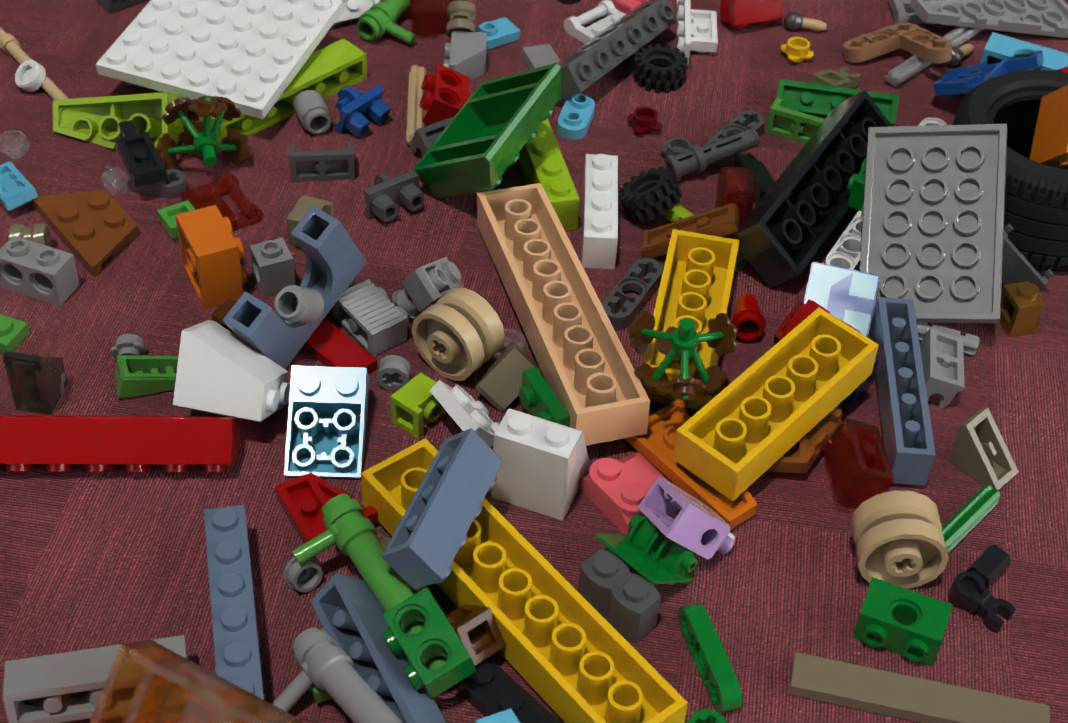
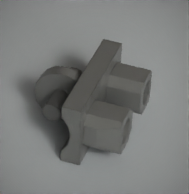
[363,170,424,222]

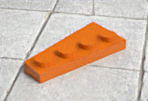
[625,399,758,530]

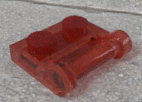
[181,173,263,232]

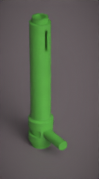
[356,0,421,45]
[292,494,447,670]

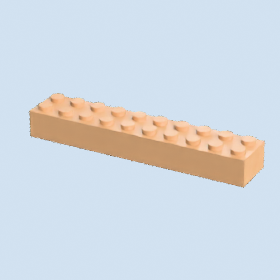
[477,183,650,446]

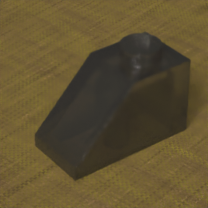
[3,351,68,415]

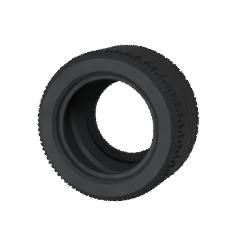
[953,70,1068,272]

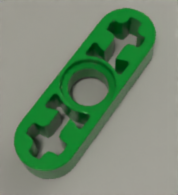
[678,603,742,713]

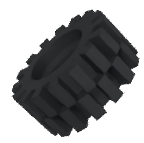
[633,44,688,93]
[618,167,682,222]

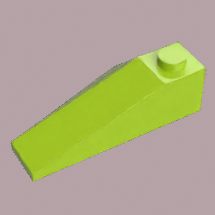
[53,92,184,151]

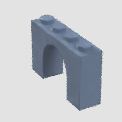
[222,205,367,369]

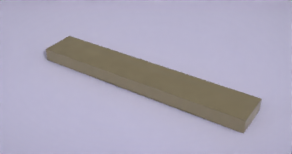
[788,652,1050,723]

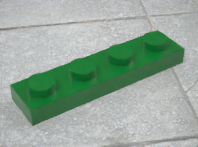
[776,79,899,127]

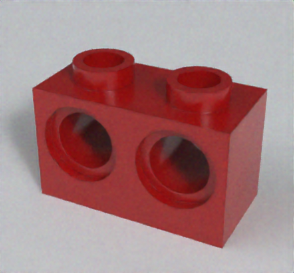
[419,63,470,125]

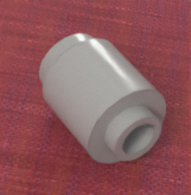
[293,90,332,134]
[275,285,324,323]

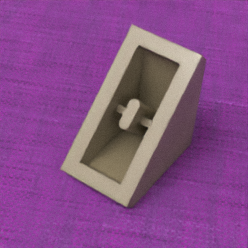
[475,341,541,412]
[948,407,1019,490]

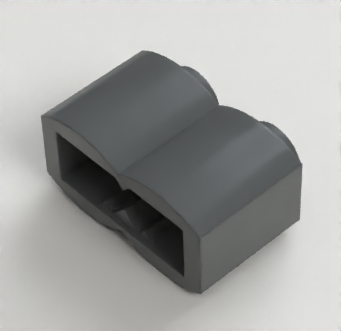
[578,549,661,644]

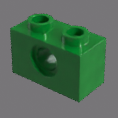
[852,577,953,667]

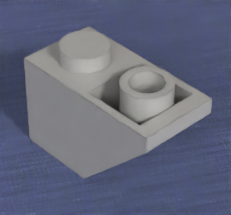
[443,31,487,82]
[401,257,464,313]

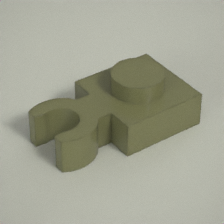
[810,67,861,88]

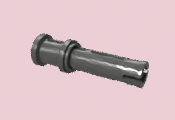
[665,127,760,182]

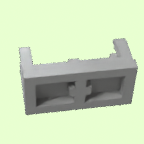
[920,328,965,408]

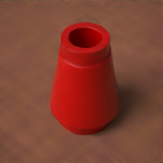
[731,294,766,341]

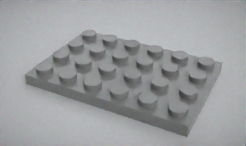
[860,124,1008,324]

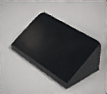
[733,153,775,206]

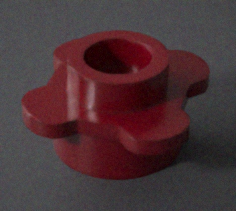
[627,107,662,134]

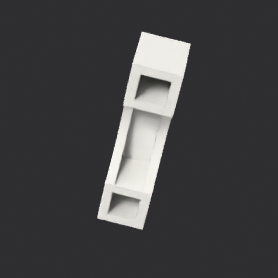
[582,154,618,269]

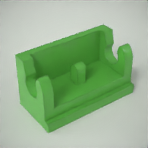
[766,98,831,144]

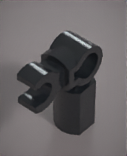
[948,545,1016,633]

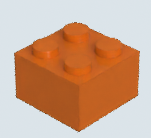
[176,205,247,310]

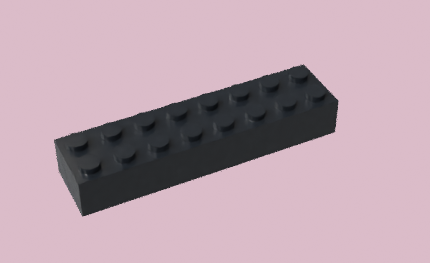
[730,90,892,289]

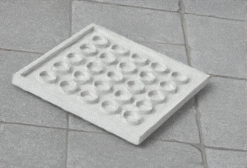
[95,0,344,119]

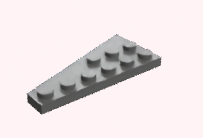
[910,0,1068,38]

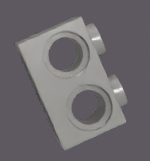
[0,235,80,307]

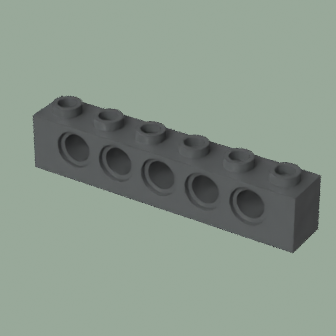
[558,0,677,100]

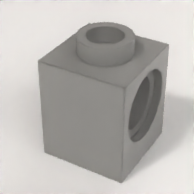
[249,237,296,298]

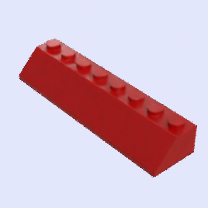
[0,415,241,472]

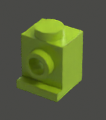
[390,372,443,440]

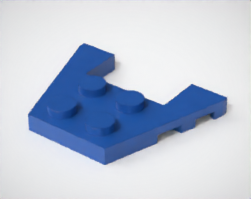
[933,50,1044,98]

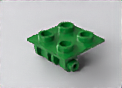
[594,514,698,586]

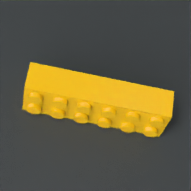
[642,229,740,410]
[673,307,879,502]

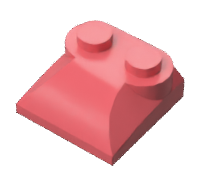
[579,452,669,534]

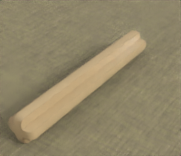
[406,65,426,145]

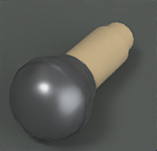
[784,11,827,32]
[944,44,974,67]

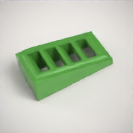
[114,355,179,399]

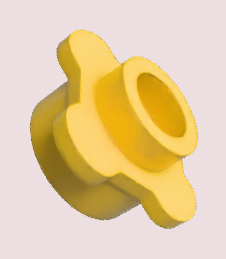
[780,37,814,62]

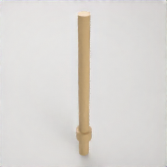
[0,27,69,100]

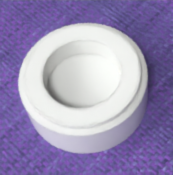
[15,60,46,92]

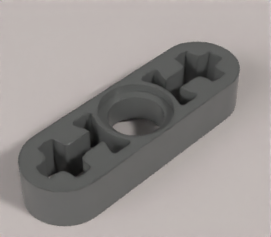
[705,110,765,167]
[602,258,663,330]

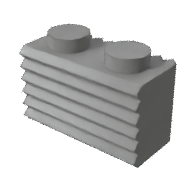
[333,279,409,357]

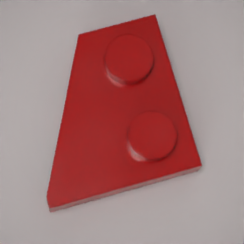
[275,472,378,543]

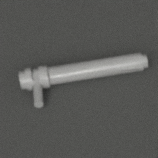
[272,628,403,723]

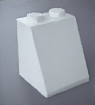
[173,320,290,422]
[491,408,590,521]

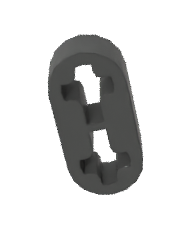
[125,168,187,199]

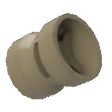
[446,0,476,38]
[9,223,51,247]

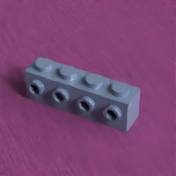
[381,428,503,590]

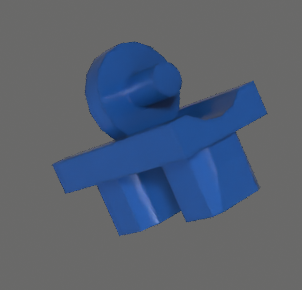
[334,84,391,138]

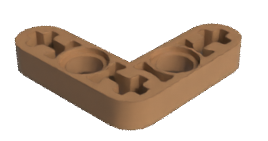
[843,22,952,63]

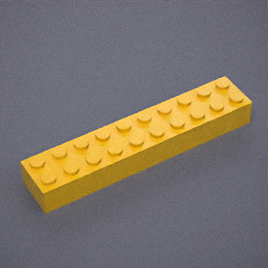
[361,438,688,723]

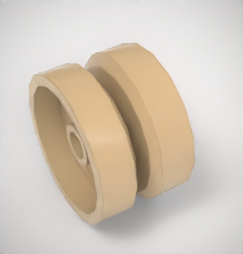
[412,287,505,381]
[851,490,949,589]

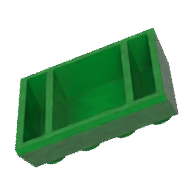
[412,63,561,198]

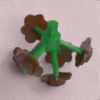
[156,96,250,170]
[629,311,737,400]

